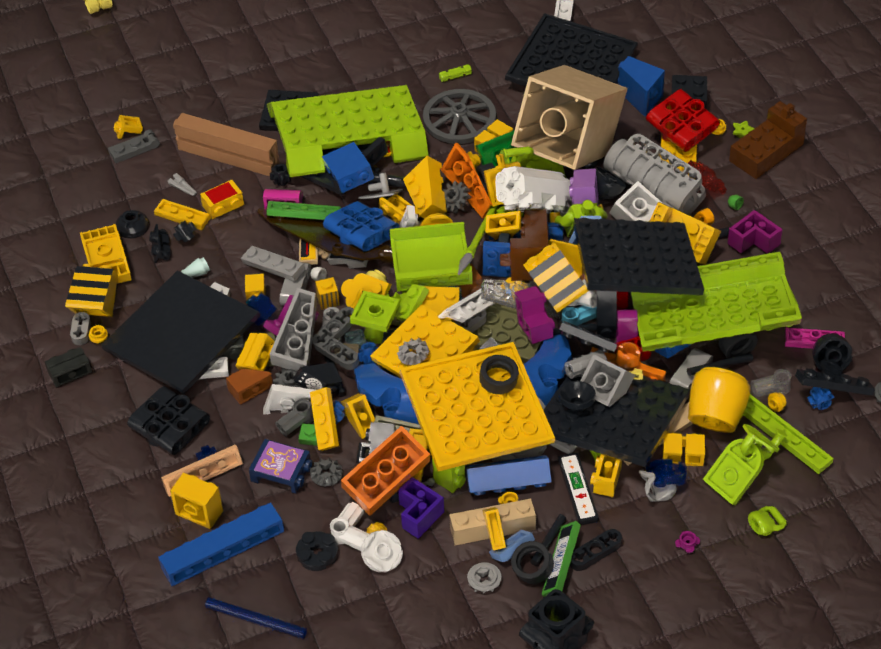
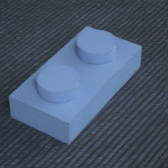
[489,530,535,562]

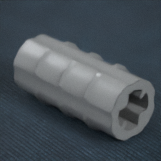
[565,350,607,379]

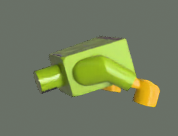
[549,200,608,237]

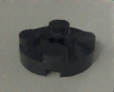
[296,532,338,571]

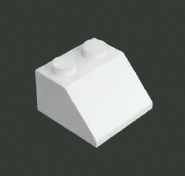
[609,181,662,222]

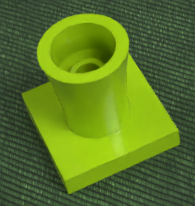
[350,291,400,344]

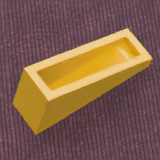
[482,507,506,551]

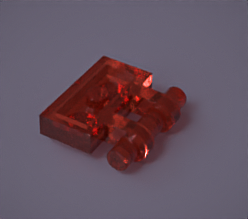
[687,160,727,194]

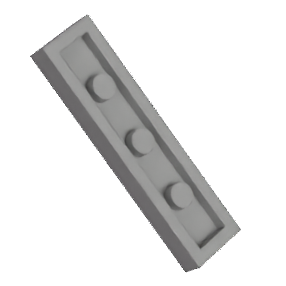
[240,246,306,281]

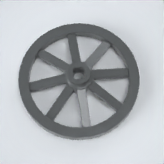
[423,89,496,144]

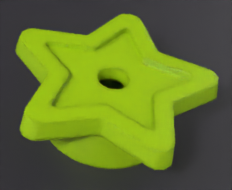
[733,121,755,138]

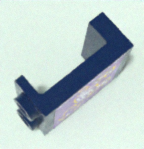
[249,439,313,494]

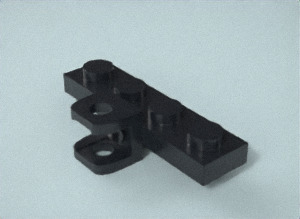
[795,360,875,396]

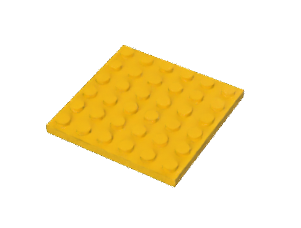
[399,342,555,472]

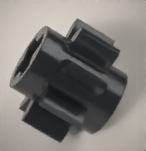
[269,164,291,186]
[173,220,197,243]

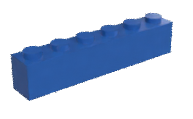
[158,502,284,586]

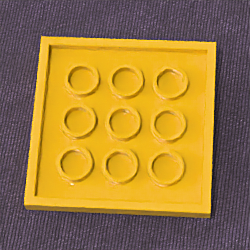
[370,304,480,378]

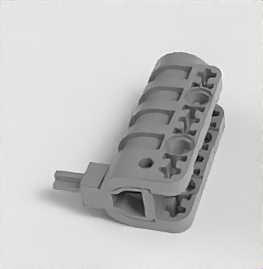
[604,134,706,215]

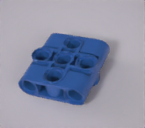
[323,201,400,251]

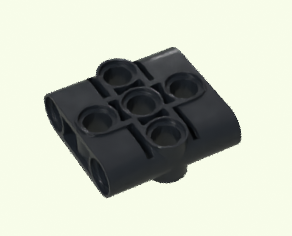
[127,386,210,455]

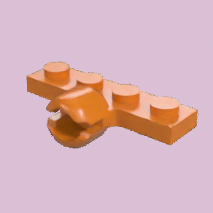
[590,342,666,382]

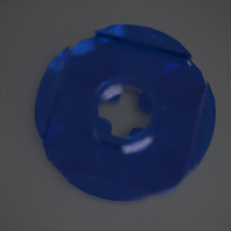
[646,459,687,487]

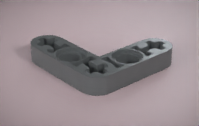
[312,307,360,370]

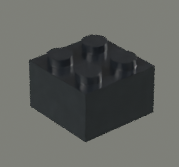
[671,75,707,108]

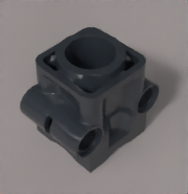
[519,589,594,649]

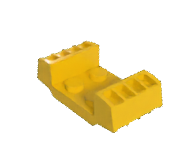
[649,202,721,265]
[80,224,132,284]

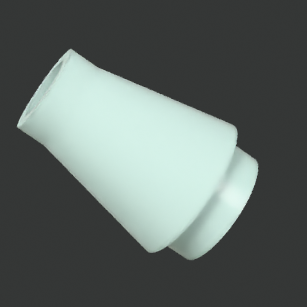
[181,257,210,278]

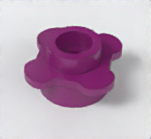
[675,531,700,553]

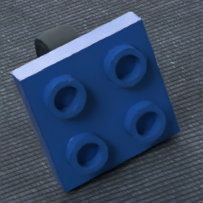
[483,233,511,277]

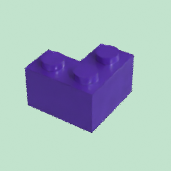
[398,477,444,539]

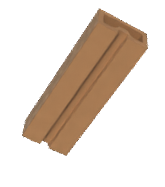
[173,113,280,176]

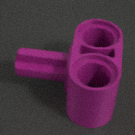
[616,309,638,343]

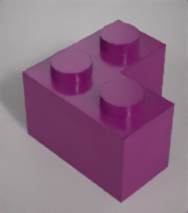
[727,210,782,254]
[514,286,555,344]

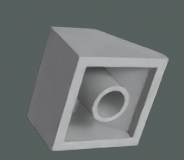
[580,354,635,407]

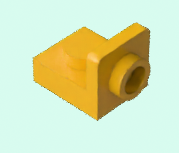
[114,115,143,139]

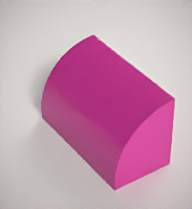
[263,189,303,209]

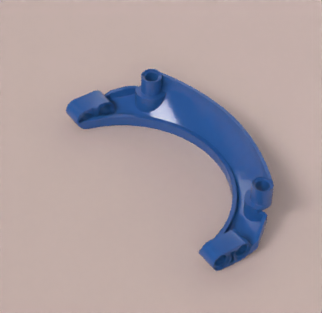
[354,334,572,424]

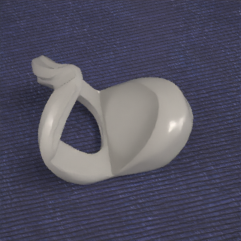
[639,470,677,502]

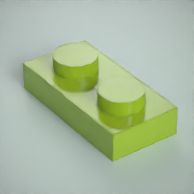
[395,284,429,321]

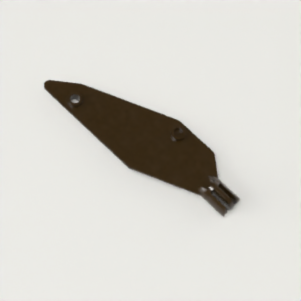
[257,208,393,264]

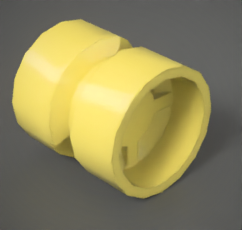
[84,0,113,14]

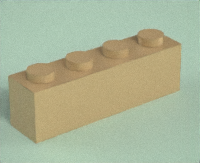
[449,499,536,545]

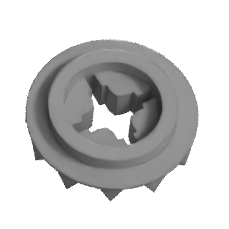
[397,338,429,365]
[467,562,501,593]

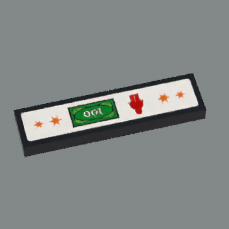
[558,453,599,525]

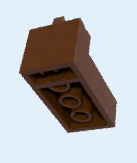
[729,101,807,179]
[500,209,548,281]

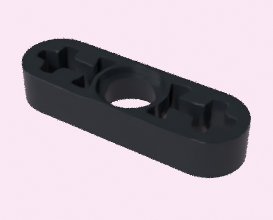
[570,529,622,571]

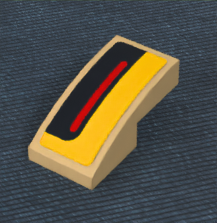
[299,239,318,265]

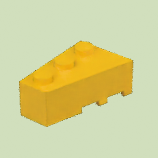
[403,155,447,219]

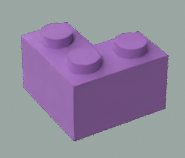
[569,169,599,206]

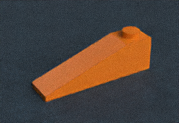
[441,143,492,218]

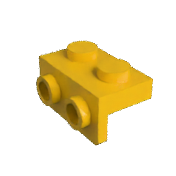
[379,194,420,224]

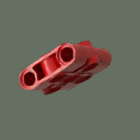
[646,89,720,152]

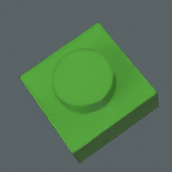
[299,424,318,446]

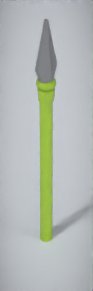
[458,205,499,275]

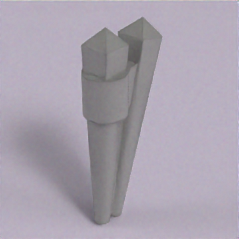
[167,173,197,196]

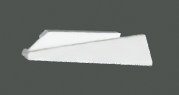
[438,282,505,323]

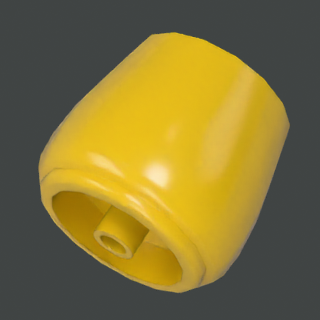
[688,367,751,433]

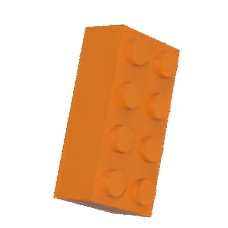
[341,426,430,516]

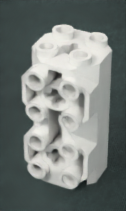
[495,166,571,214]

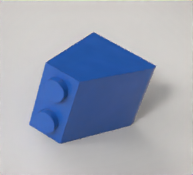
[617,56,665,116]

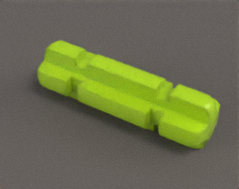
[439,64,472,82]

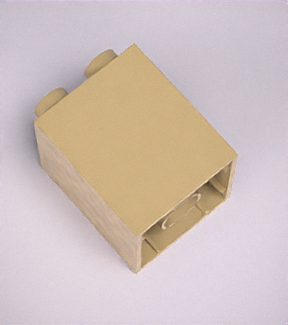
[511,65,628,170]

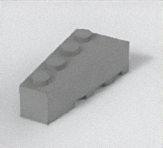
[270,288,317,372]

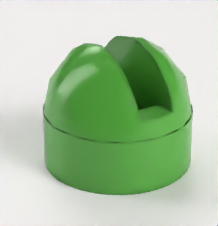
[728,195,744,210]

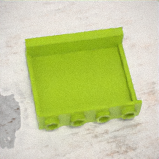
[390,222,473,292]

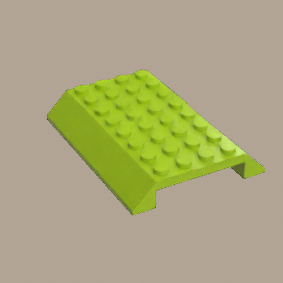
[267,85,429,177]
[631,252,802,352]

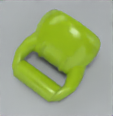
[748,506,787,536]

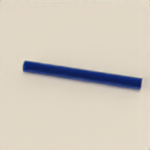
[205,597,307,639]

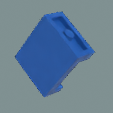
[322,142,374,193]

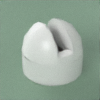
[310,267,327,281]

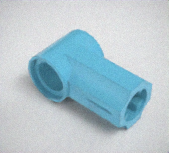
[561,305,597,326]

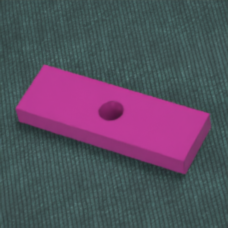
[785,327,845,349]

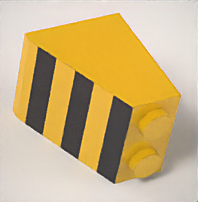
[523,243,589,313]
[65,264,118,317]

